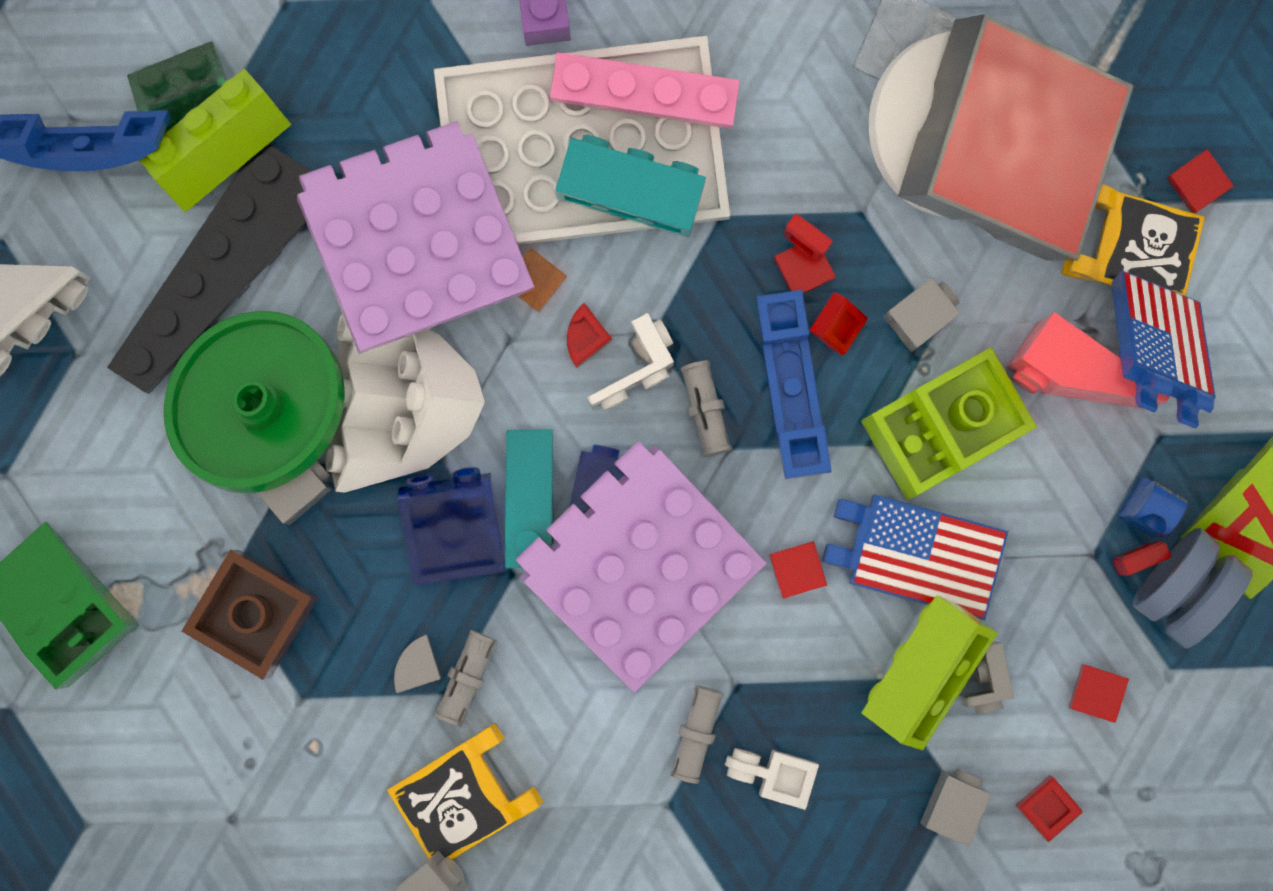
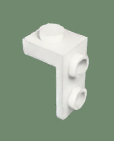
[587,313,674,411]

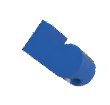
[1117,477,1188,538]

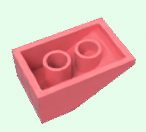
[1006,312,1170,409]

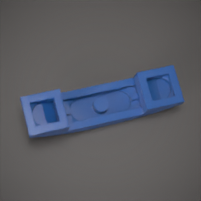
[0,110,171,171]
[756,290,832,479]

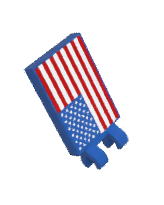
[1111,270,1216,429]
[821,494,1009,621]

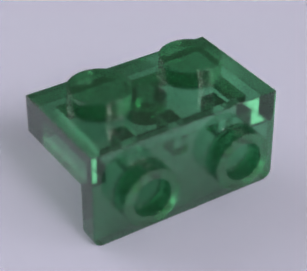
[127,41,227,134]

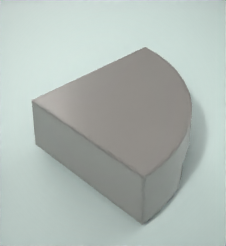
[394,634,442,693]

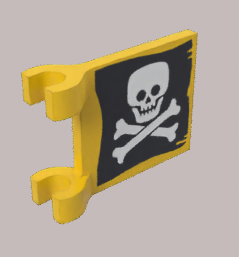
[1061,184,1205,296]
[387,723,544,859]

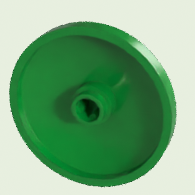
[163,311,345,493]

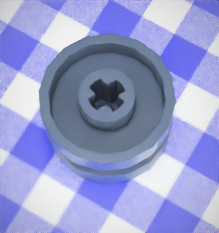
[1132,528,1253,648]

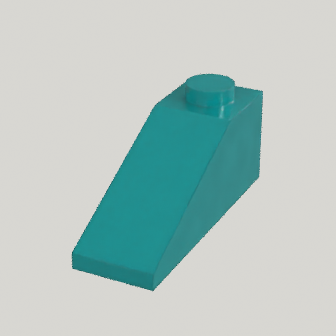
[505,429,554,568]

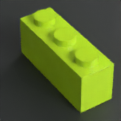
[140,68,292,213]
[861,595,998,750]

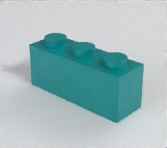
[555,135,706,238]

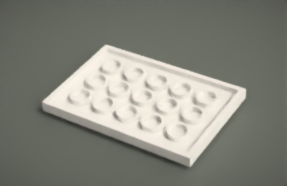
[434,36,730,245]

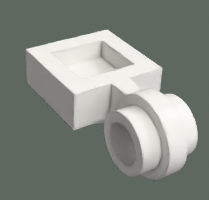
[725,748,819,810]

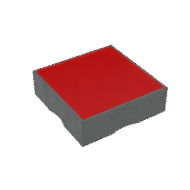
[898,14,1134,260]

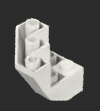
[0,264,91,376]
[325,314,485,493]

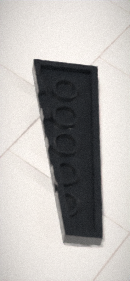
[107,144,311,394]

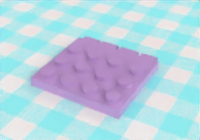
[297,121,534,354]
[515,441,767,693]

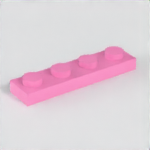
[550,52,740,129]

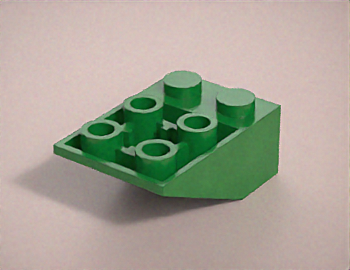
[0,522,139,690]

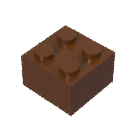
[181,549,319,680]

